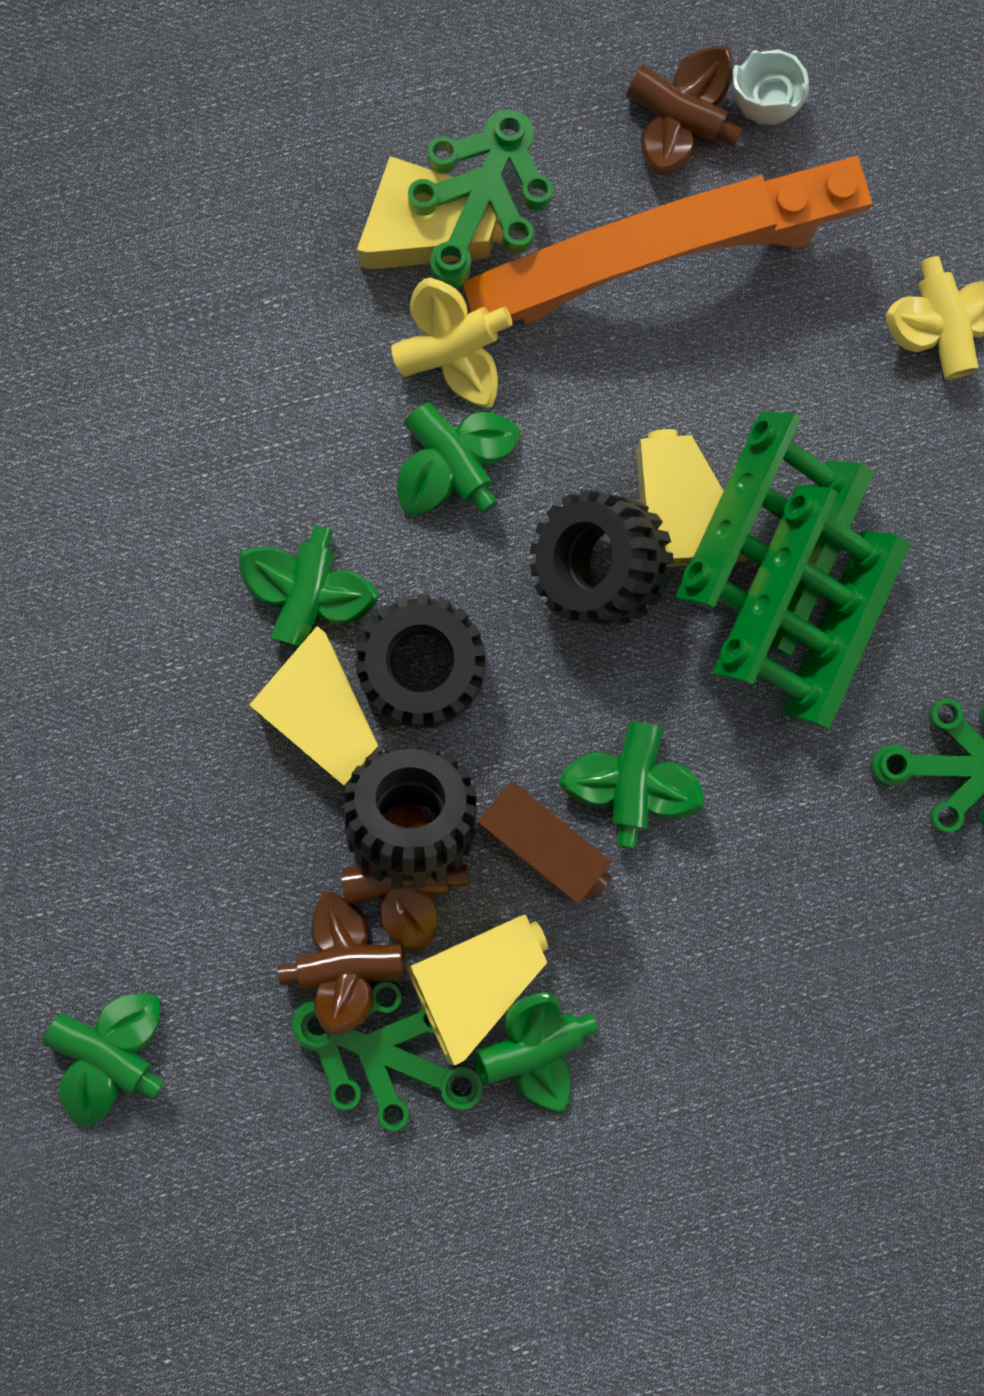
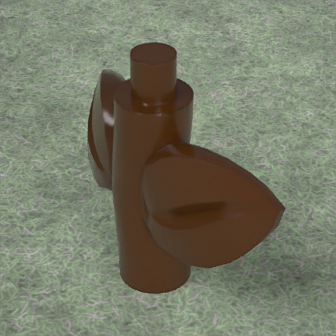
[626,45,743,175]
[342,804,469,950]
[278,891,406,1035]

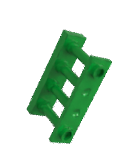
[675,411,875,656]
[712,485,911,730]

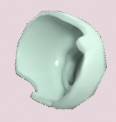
[733,49,809,125]

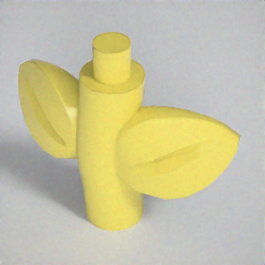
[886,256,984,380]
[391,278,512,408]

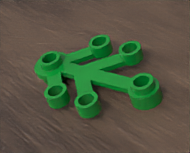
[408,109,553,288]
[869,699,984,833]
[292,981,483,1131]

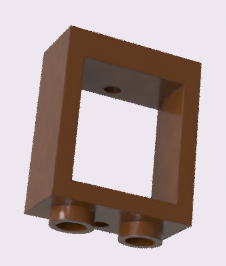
[478,780,612,904]

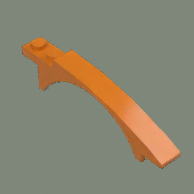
[463,155,873,325]

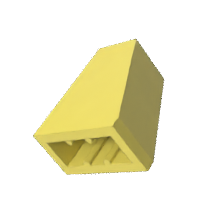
[357,156,503,270]
[636,429,748,567]
[250,626,381,787]
[406,914,548,1065]

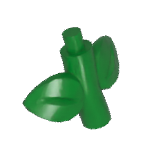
[397,403,520,514]
[238,525,379,649]
[558,722,705,848]
[473,992,598,1113]
[43,993,165,1127]

